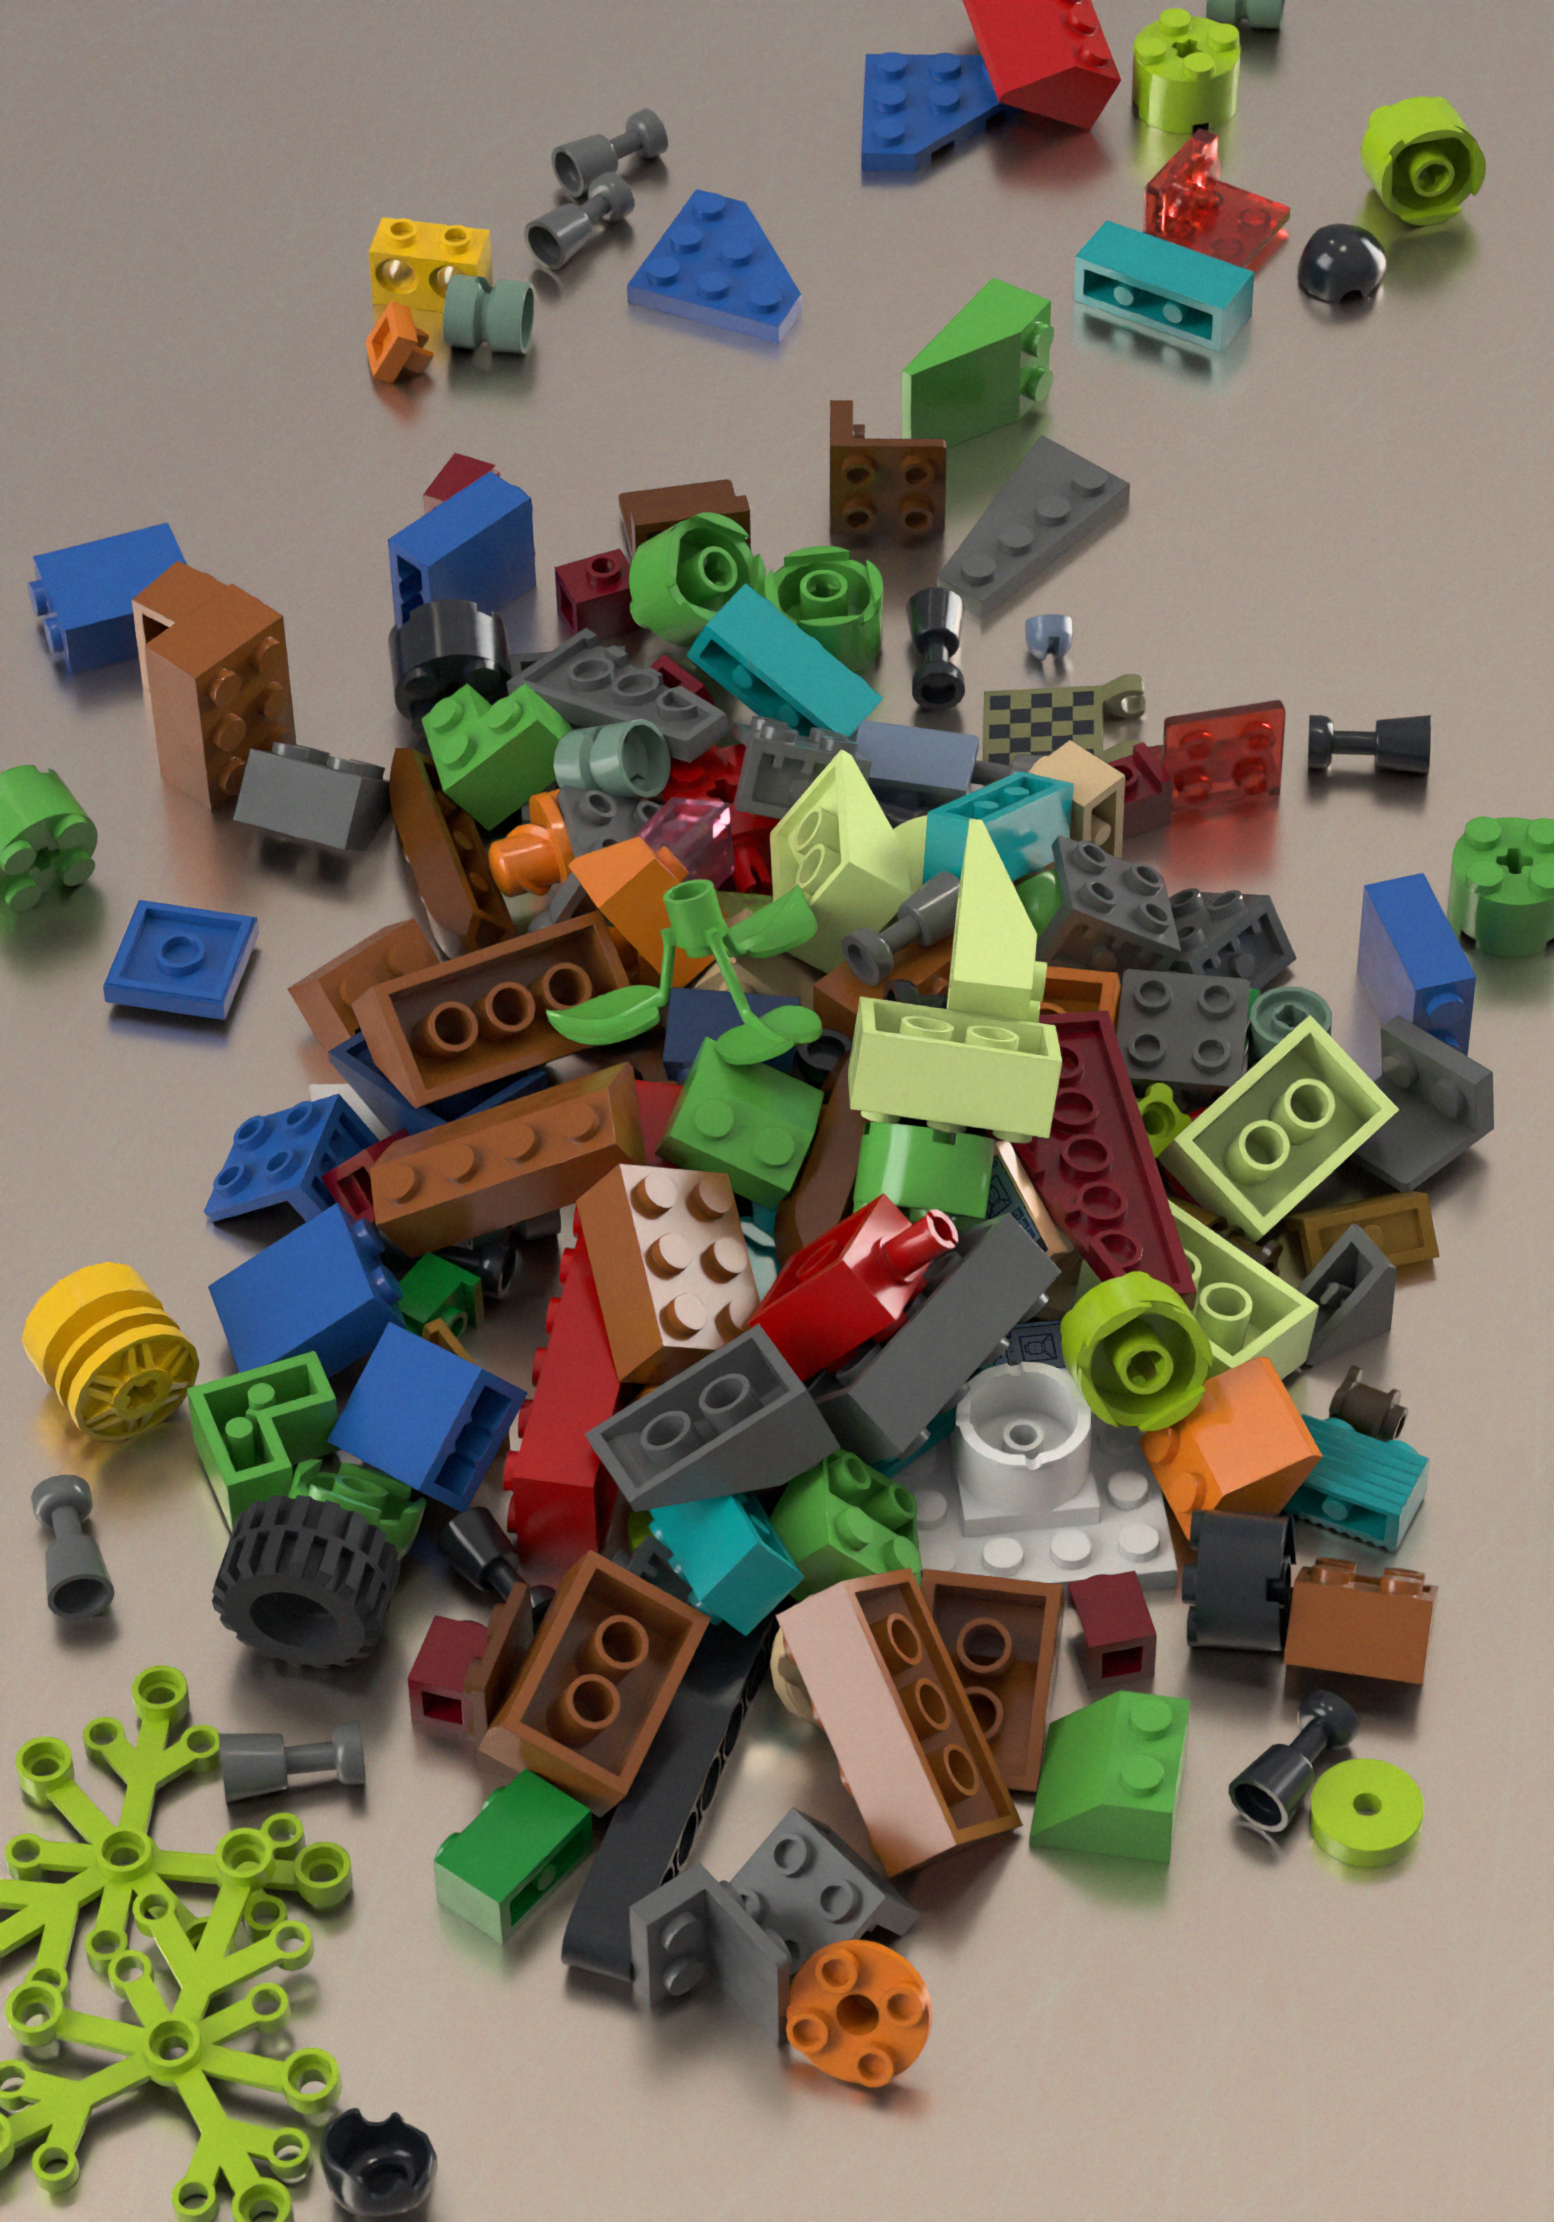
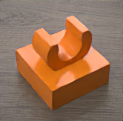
[365,301,434,383]

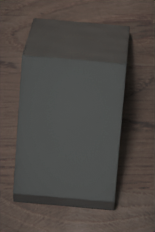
[1296,1223,1397,1366]

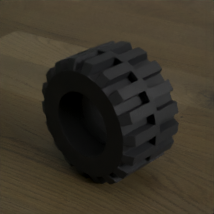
[212,1495,401,1668]

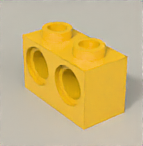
[368,217,493,312]

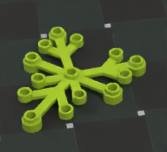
[0,1665,353,2006]
[0,1827,342,2222]

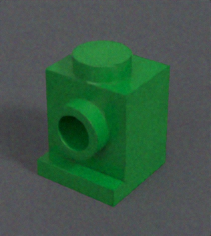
[398,1252,484,1340]

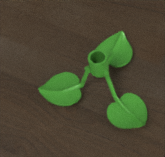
[546,879,823,1065]

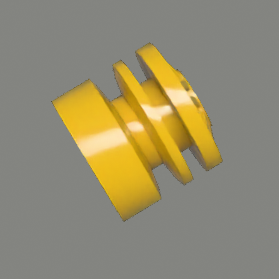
[22,1262,200,1442]

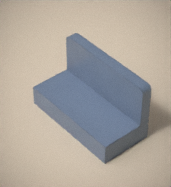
[855,720,979,813]

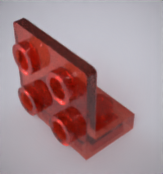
[1142,129,1290,269]
[1148,700,1286,812]

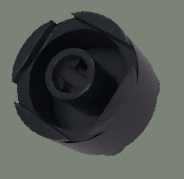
[388,599,513,736]
[1182,1509,1296,1652]

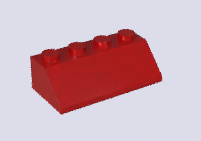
[962,0,1122,130]

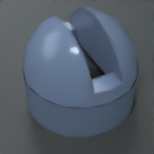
[1025,614,1073,661]

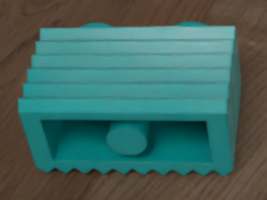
[1283,1414,1430,1552]

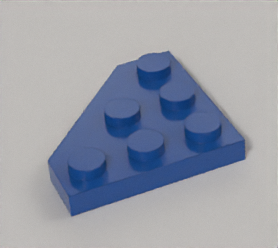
[861,52,1020,171]
[627,189,802,344]

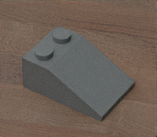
[584,1324,841,1512]

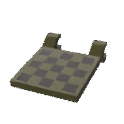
[983,674,1146,765]

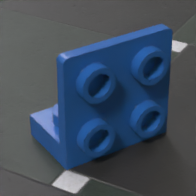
[204,1094,380,1222]

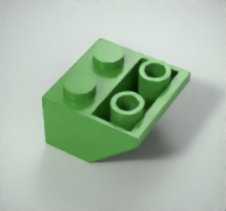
[769,1448,922,1602]

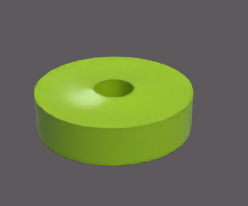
[1309,1758,1424,1867]

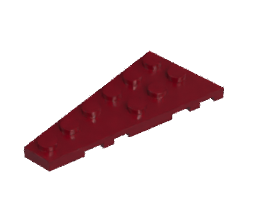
[984,1010,1197,1311]

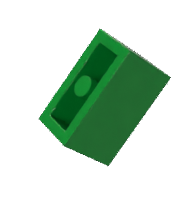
[433,1768,594,1945]

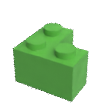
[421,684,572,831]
[187,1351,341,1532]

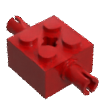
[651,744,781,911]
[747,1193,958,1382]

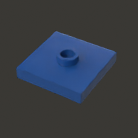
[103,900,259,1020]

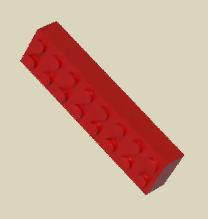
[503,1080,686,1569]

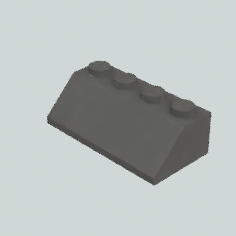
[807,1212,1061,1464]

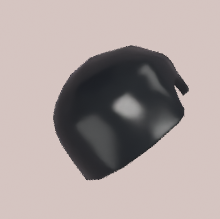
[1297,223,1387,303]
[319,2108,438,2218]

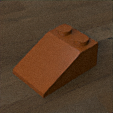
[921,1569,1066,1794]

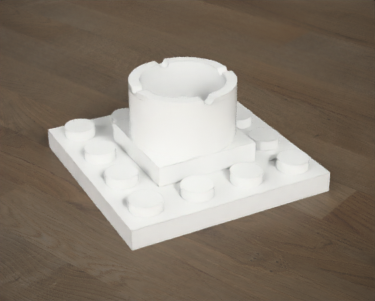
[891,1362,1178,1598]

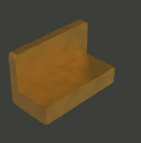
[1284,1191,1440,1276]

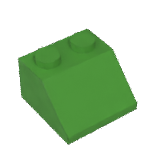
[654,1037,824,1210]
[1029,1690,1191,1863]

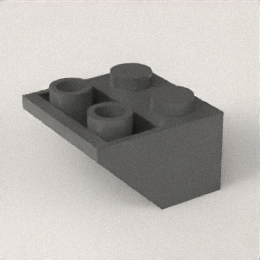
[233,741,391,852]

